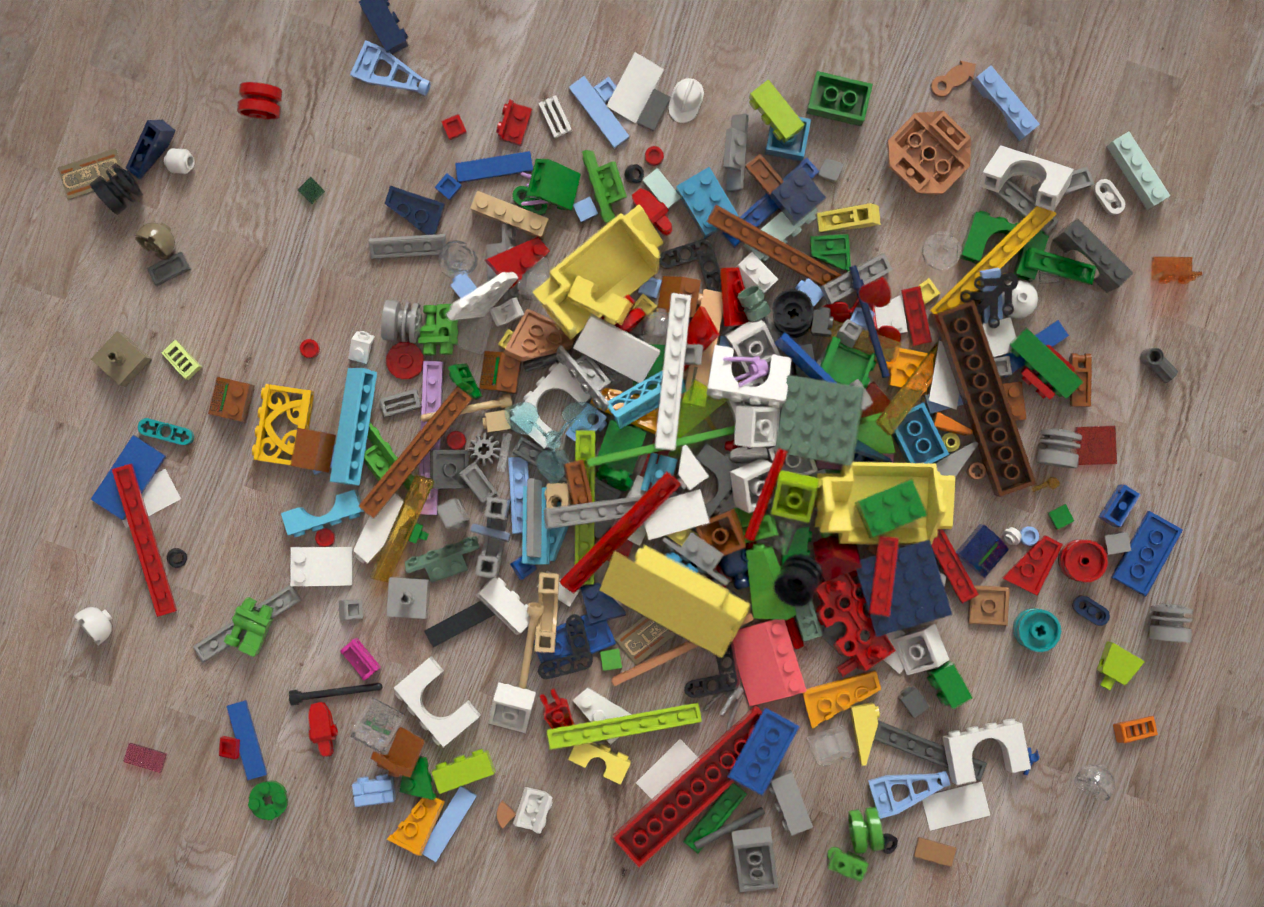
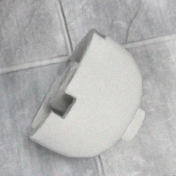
[1002,280,1038,319]
[74,607,112,645]

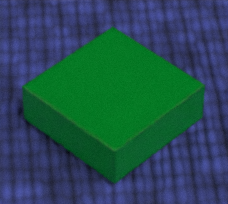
[1047,504,1074,530]

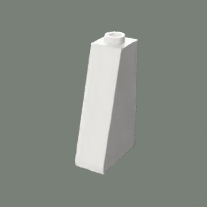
[353,493,416,563]

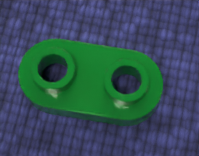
[512,186,548,216]

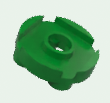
[596,464,634,491]
[248,780,288,820]

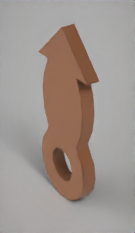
[931,61,976,97]

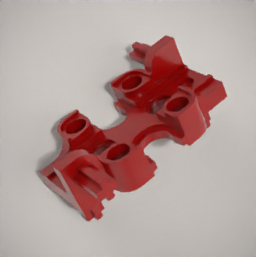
[815,570,896,677]

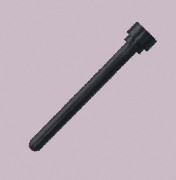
[289,683,383,706]

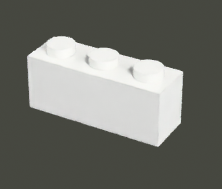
[476,577,530,635]

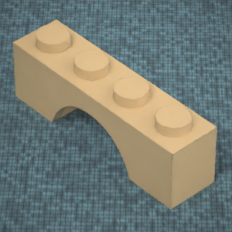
[470,191,550,240]
[535,572,560,652]

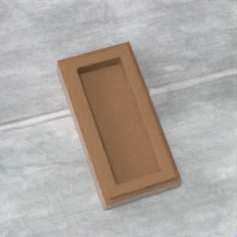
[913,837,957,867]

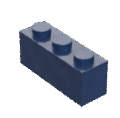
[359,0,409,55]

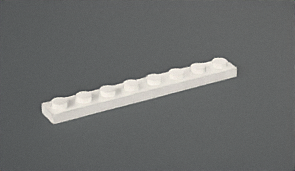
[655,293,691,450]

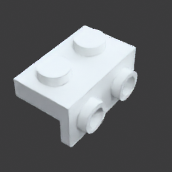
[513,787,552,834]

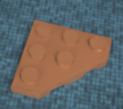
[504,308,578,361]

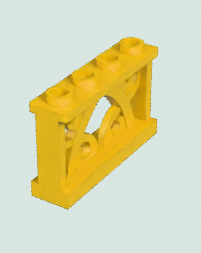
[252,384,315,465]

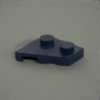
[580,582,626,625]

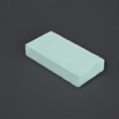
[643,168,681,209]

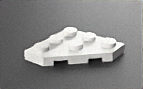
[446,272,518,321]

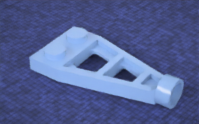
[350,40,431,96]
[868,771,950,819]

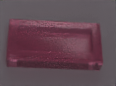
[123,743,167,773]

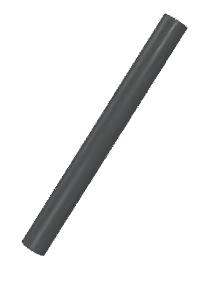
[694,807,765,850]

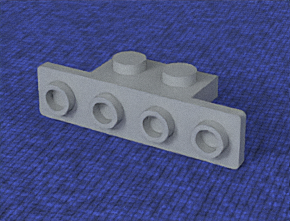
[723,114,749,191]
[487,223,519,300]
[556,345,611,411]
[662,532,730,586]

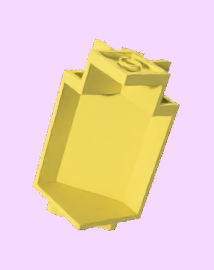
[533,205,663,340]
[815,462,955,545]
[600,546,750,658]

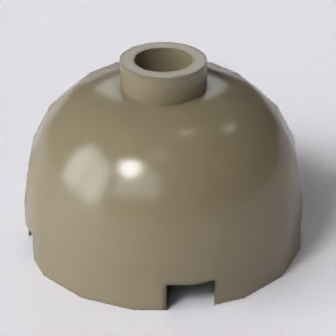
[135,223,175,259]

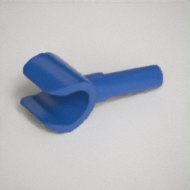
[1023,747,1040,775]

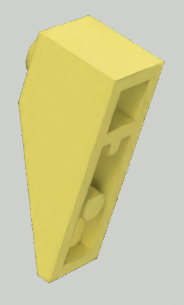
[817,203,881,232]
[850,702,880,766]

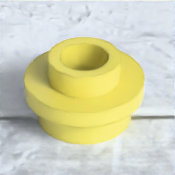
[942,433,960,452]

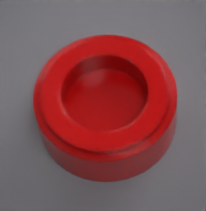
[645,146,664,166]
[300,339,320,359]
[446,431,466,450]
[315,528,335,547]

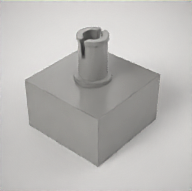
[386,577,431,619]

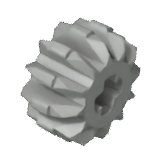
[468,433,501,466]

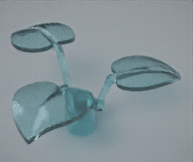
[505,402,597,484]

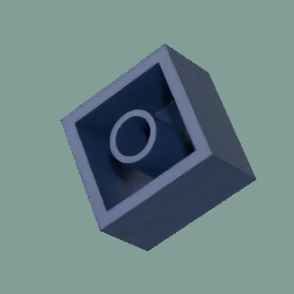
[770,168,826,225]

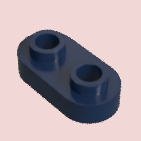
[1072,596,1110,626]

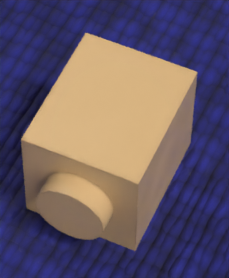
[483,410,512,433]

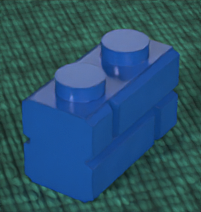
[1098,484,1141,527]

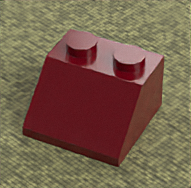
[813,536,862,581]

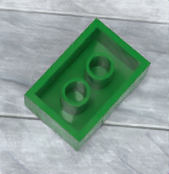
[806,71,873,126]
[855,479,927,538]

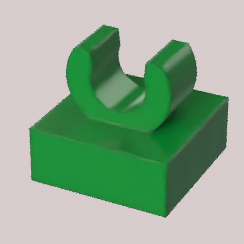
[405,521,429,544]

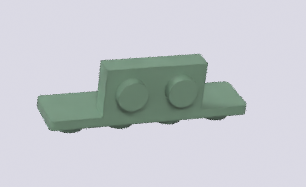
[405,536,480,583]

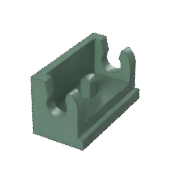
[794,600,823,641]

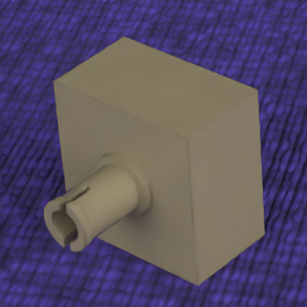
[91,331,152,387]

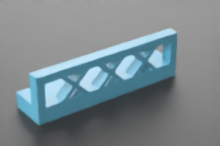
[608,370,686,429]
[522,486,550,565]

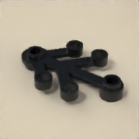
[960,272,1018,328]

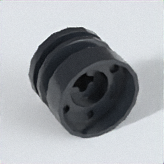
[90,163,143,215]
[772,289,814,338]
[773,554,823,607]

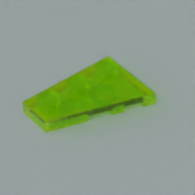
[676,379,728,438]

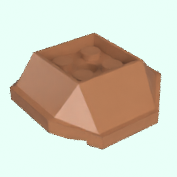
[887,111,971,195]

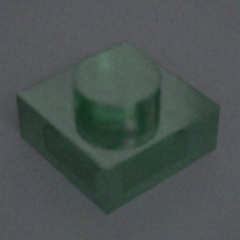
[297,177,325,204]

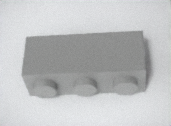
[768,770,813,836]

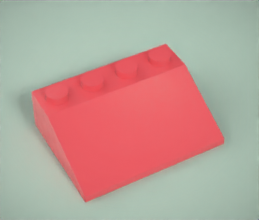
[733,619,806,706]

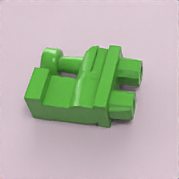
[418,304,458,356]
[224,597,273,657]
[827,847,869,882]

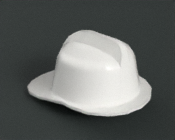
[668,78,704,123]

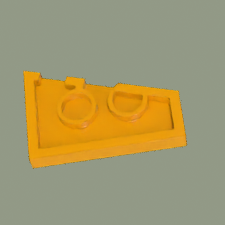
[386,797,445,856]

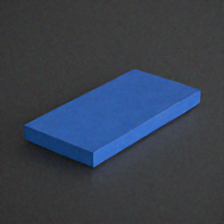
[91,435,166,520]
[1111,511,1183,597]
[533,614,616,673]
[728,707,800,796]

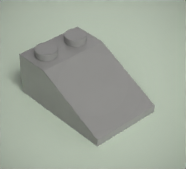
[732,827,778,892]

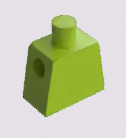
[1097,641,1145,691]

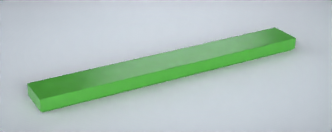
[584,426,735,468]

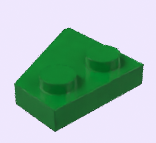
[810,234,851,272]
[448,363,483,400]
[399,756,436,800]

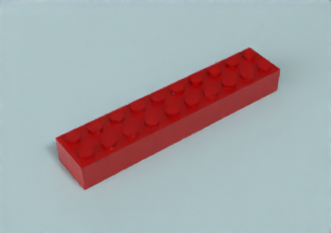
[613,705,762,868]

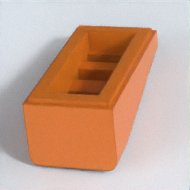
[932,412,973,436]
[1113,716,1158,743]

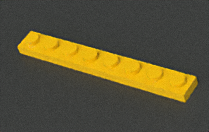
[930,206,1057,314]

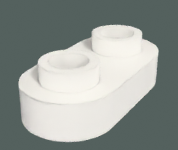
[1093,179,1125,215]

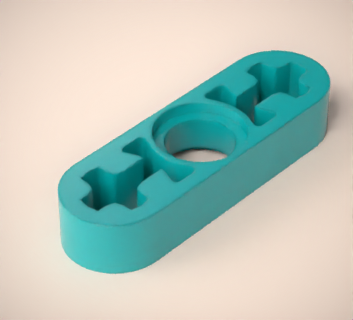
[138,418,194,445]

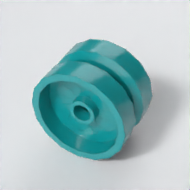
[1013,608,1062,652]

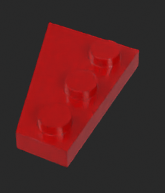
[683,306,720,372]
[1002,535,1063,596]

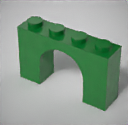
[958,211,1049,282]

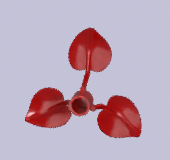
[818,277,901,349]

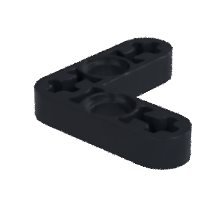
[659,239,722,292]
[538,614,593,679]
[684,641,740,698]

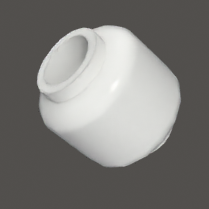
[164,148,194,174]

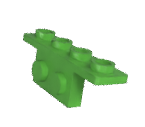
[582,150,627,224]
[363,423,417,491]

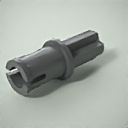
[523,353,559,372]

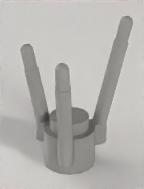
[704,682,744,731]

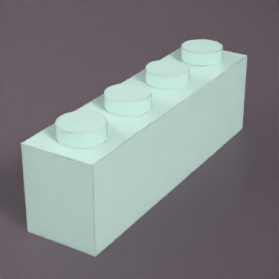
[1106,131,1170,210]
[744,208,818,262]

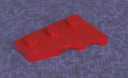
[484,237,550,289]
[720,268,749,326]

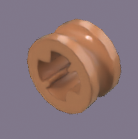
[967,462,986,480]

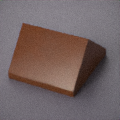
[290,428,336,473]

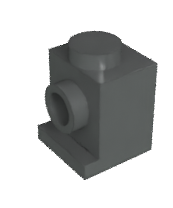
[811,307,834,338]

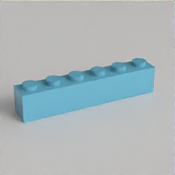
[330,368,377,486]

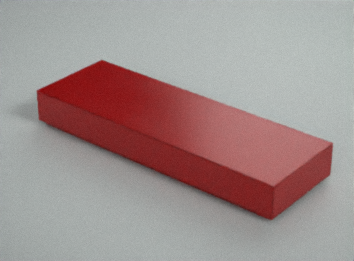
[901,286,932,346]

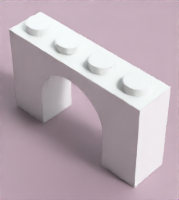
[980,145,1074,211]
[706,345,792,409]
[510,362,592,449]
[394,656,481,747]
[942,719,1031,785]

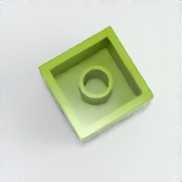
[771,470,819,523]

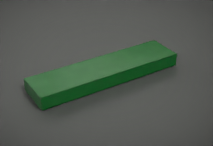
[1024,248,1096,285]
[683,782,747,854]

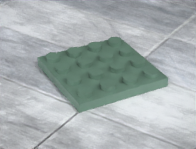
[775,375,865,466]

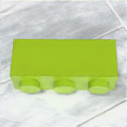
[749,79,804,143]
[432,748,496,794]

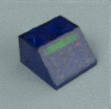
[956,524,1009,578]

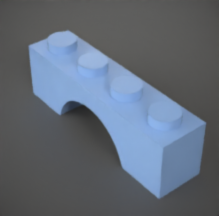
[972,66,1040,141]

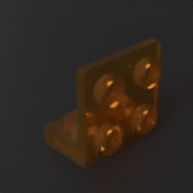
[1152,256,1202,284]

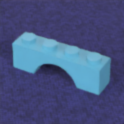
[281,489,364,538]

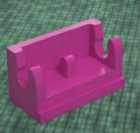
[340,638,381,681]

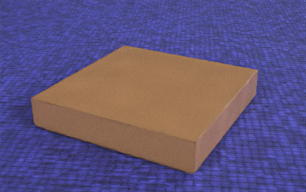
[968,585,1010,626]

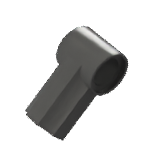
[1140,348,1178,383]

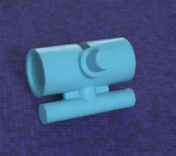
[641,453,677,491]

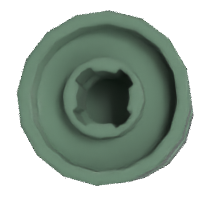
[738,285,771,322]

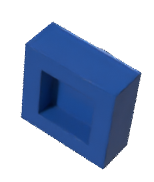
[435,173,462,200]
[510,555,537,580]

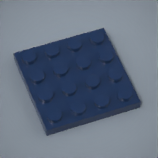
[856,539,952,637]

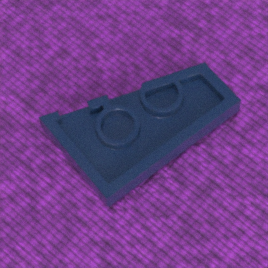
[385,185,445,235]

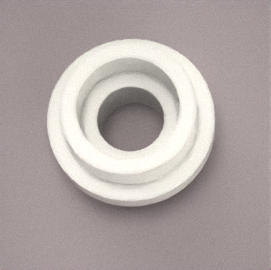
[1003,527,1022,545]

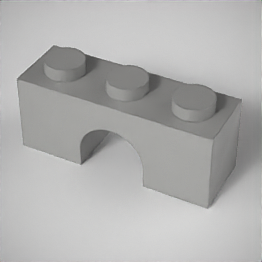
[436,499,470,530]

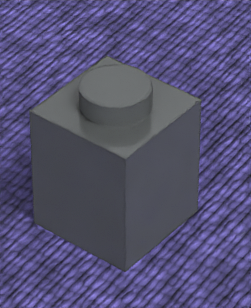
[898,686,930,718]

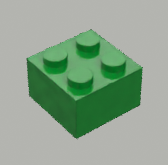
[926,661,973,709]

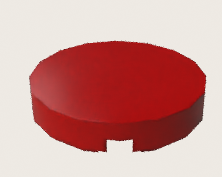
[386,342,424,380]

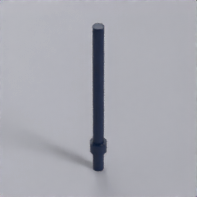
[849,265,890,378]

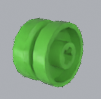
[848,807,884,854]

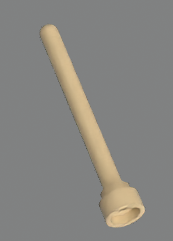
[420,393,513,422]
[519,602,544,689]

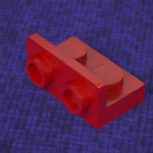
[496,99,533,146]

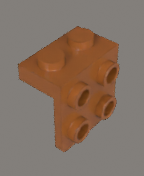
[370,727,424,777]

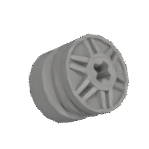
[381,300,422,343]
[1036,428,1082,468]
[1149,604,1193,642]

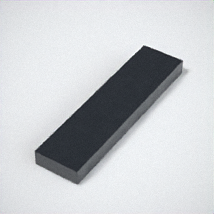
[424,601,495,648]

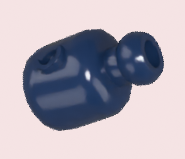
[718,547,750,590]

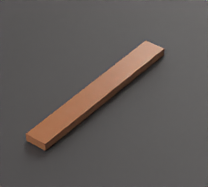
[611,612,754,686]

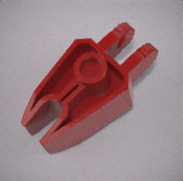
[632,188,672,236]
[540,689,574,729]
[308,702,338,757]

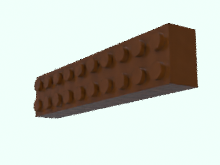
[933,301,1036,497]

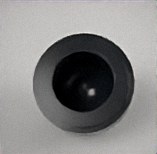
[624,164,644,184]
[166,548,187,568]
[881,833,898,854]

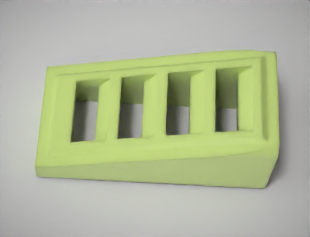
[162,340,202,380]

